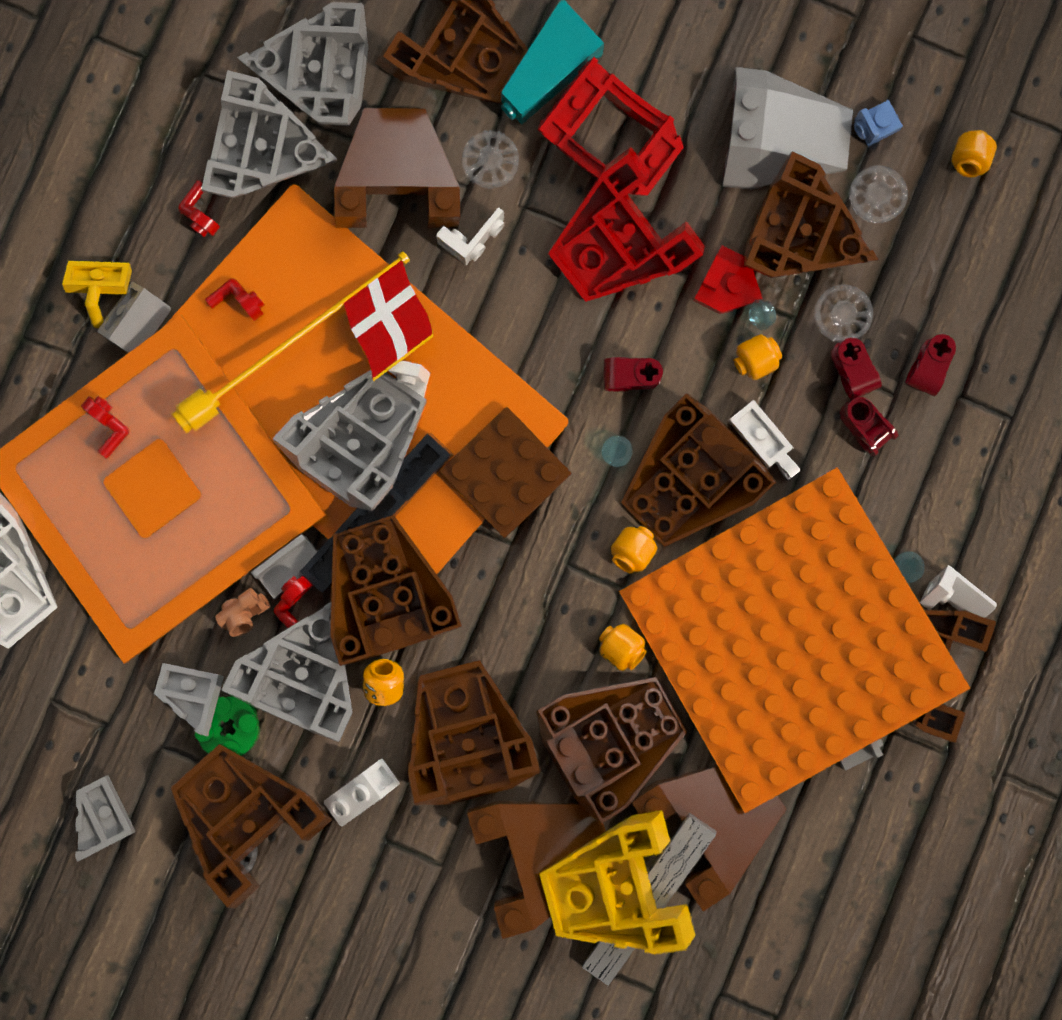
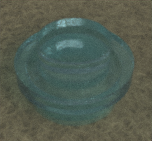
[749,299,776,331]
[602,436,633,467]
[894,552,925,583]

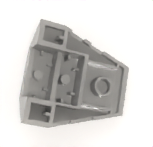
[722,67,853,190]
[273,370,427,511]

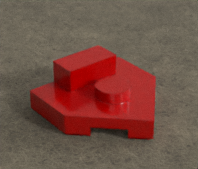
[693,245,763,315]

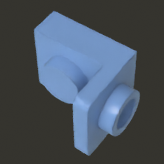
[854,100,903,146]

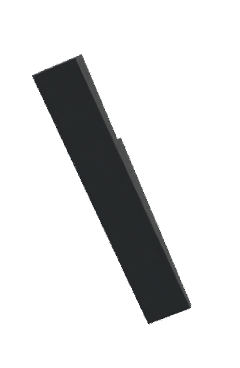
[299,433,454,593]

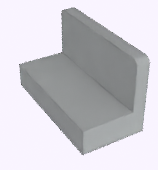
[97,281,171,353]
[251,534,318,599]

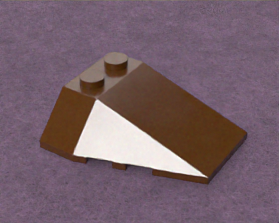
[408,660,540,805]

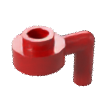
[178,180,221,238]
[205,279,265,322]
[81,395,129,459]
[273,576,312,628]

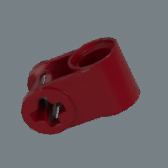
[905,334,956,397]
[831,337,882,400]
[603,357,663,392]
[840,397,899,457]

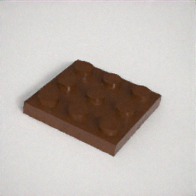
[440,407,572,539]

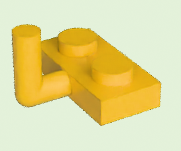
[62,261,132,328]

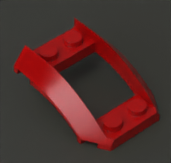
[537,57,684,196]

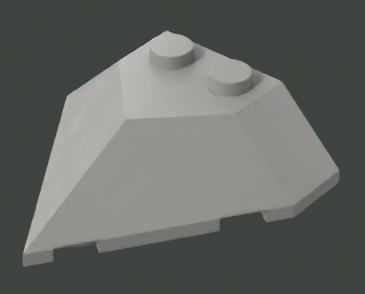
[237,2,368,125]
[201,70,337,199]
[222,602,353,742]

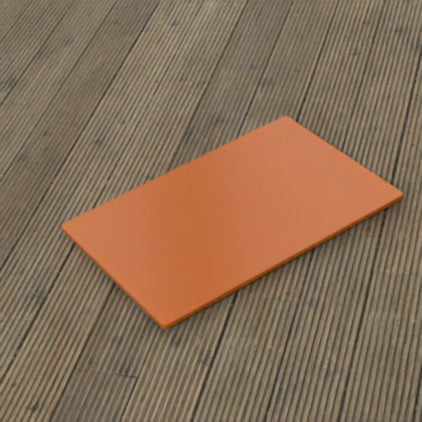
[162,185,568,574]

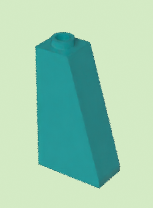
[501,0,604,125]

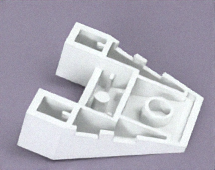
[0,493,57,649]

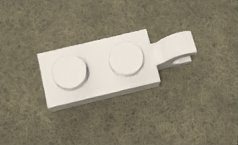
[728,400,800,480]

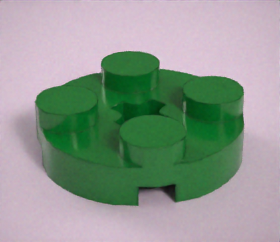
[195,696,260,756]

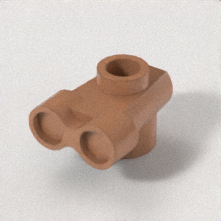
[215,588,270,637]

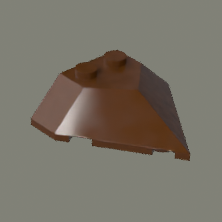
[744,151,879,278]

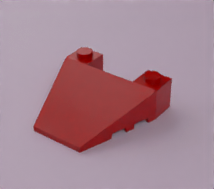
[548,147,705,302]

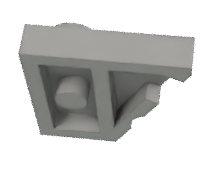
[154,663,224,736]
[75,775,136,862]

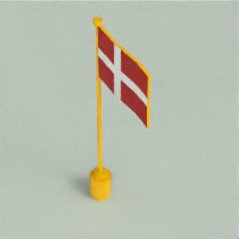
[171,251,433,434]

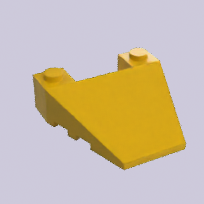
[540,810,695,954]

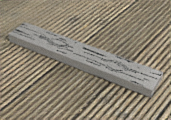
[582,813,717,986]

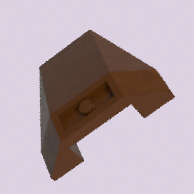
[621,393,776,547]
[330,515,462,666]
[536,677,687,824]

